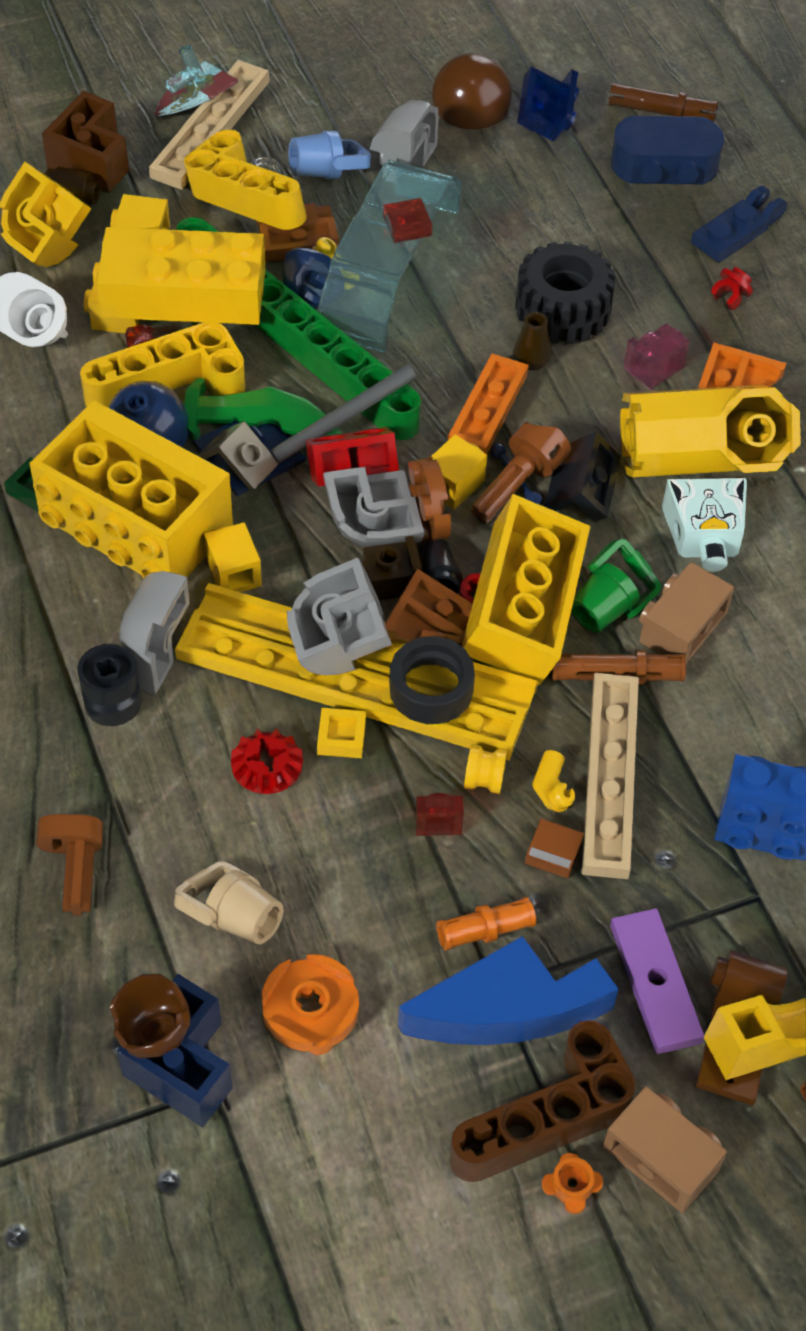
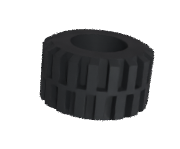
[515,241,616,344]

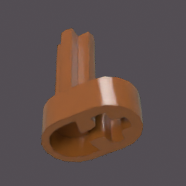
[36,814,103,916]

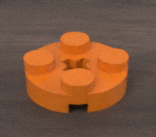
[262,954,359,1055]

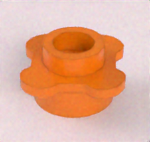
[541,1153,603,1214]

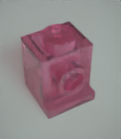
[623,323,689,390]

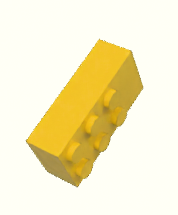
[96,227,265,325]
[461,494,590,685]

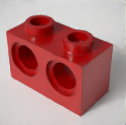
[305,427,399,487]

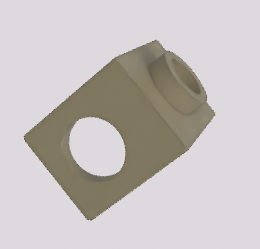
[197,421,279,490]

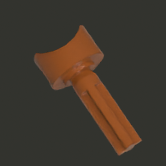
[471,422,571,523]

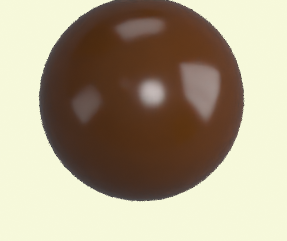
[432,53,512,129]

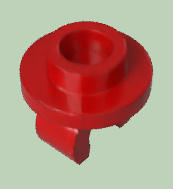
[711,267,754,310]

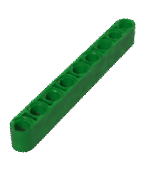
[176,217,421,440]

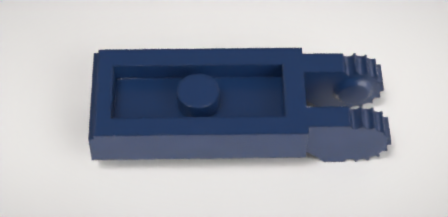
[691,185,788,263]

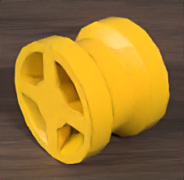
[464,744,507,795]

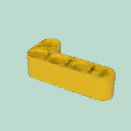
[184,130,307,230]
[80,322,246,407]

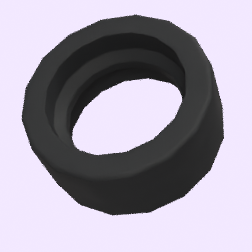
[389,636,475,724]

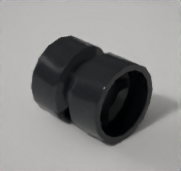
[77,644,142,727]

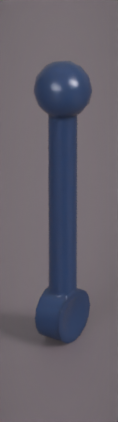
[490,443,542,505]

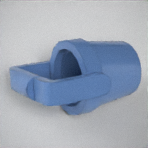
[288,130,371,180]

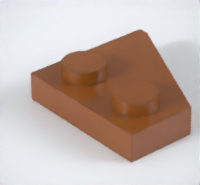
[385,569,473,646]

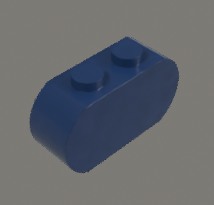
[611,116,724,185]

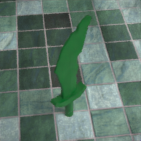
[182,378,342,441]

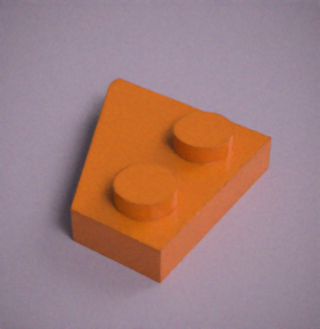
[698,342,787,388]

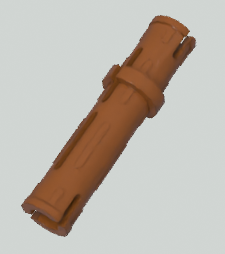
[552,650,686,685]

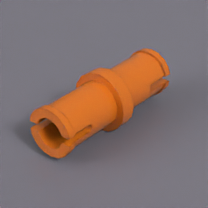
[436,897,536,951]

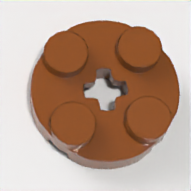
[408,457,451,543]

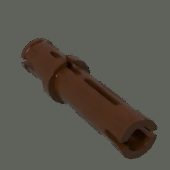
[609,82,718,122]

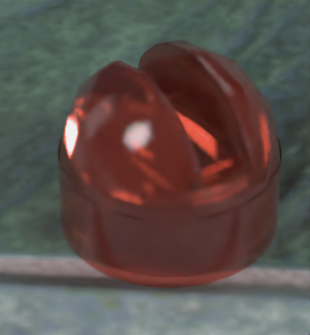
[125,324,159,348]

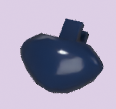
[282,247,346,309]

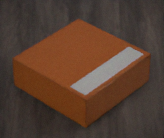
[525,819,584,879]

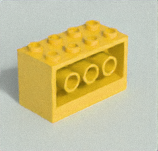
[29,400,233,578]

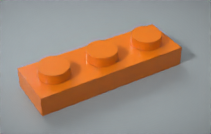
[448,353,529,454]

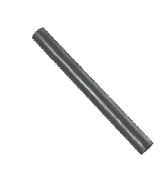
[271,363,417,464]

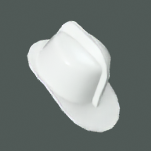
[0,272,68,348]

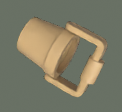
[174,861,284,945]

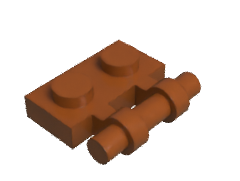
[256,202,340,262]

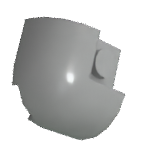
[370,100,439,186]
[323,467,424,547]
[287,557,392,675]
[119,571,190,695]

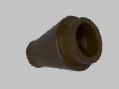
[513,312,552,370]

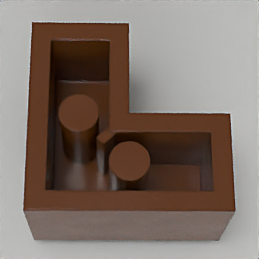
[42,91,129,193]

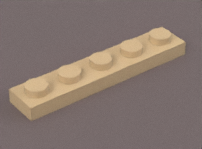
[149,60,270,190]
[582,673,639,879]

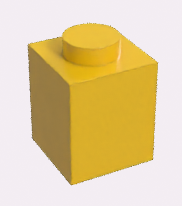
[431,434,487,510]
[204,522,262,592]

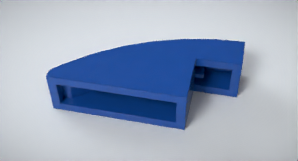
[398,936,619,1045]

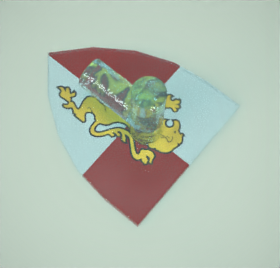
[154,45,238,116]

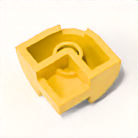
[0,162,92,267]

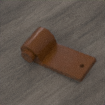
[695,950,788,1106]

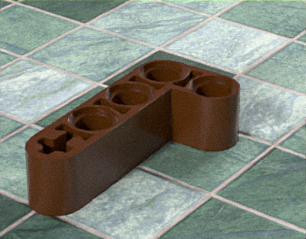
[449,1020,636,1182]

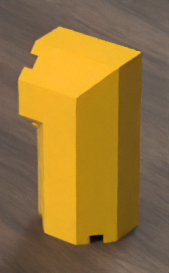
[620,385,801,478]

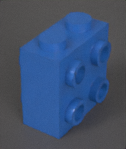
[714,754,806,861]

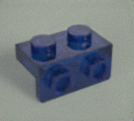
[517,66,580,142]

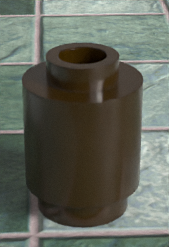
[45,166,101,208]

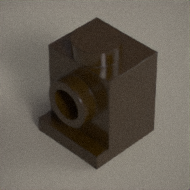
[360,535,422,600]

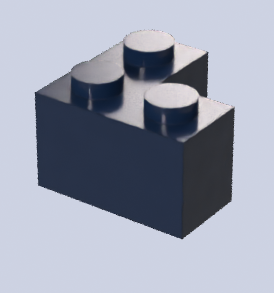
[117,974,233,1128]

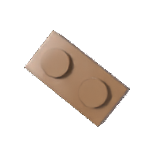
[639,562,735,663]
[603,1086,727,1214]

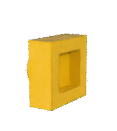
[317,708,366,759]

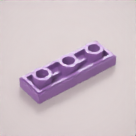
[610,908,704,1055]

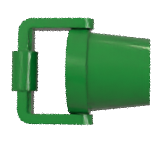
[571,539,661,633]

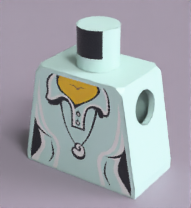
[662,478,747,572]

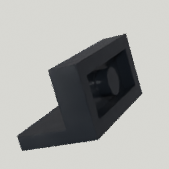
[544,432,621,522]

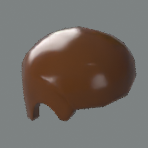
[110,974,190,1058]

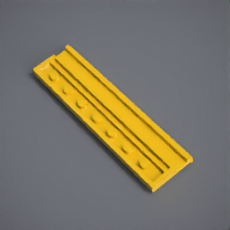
[175,583,538,761]

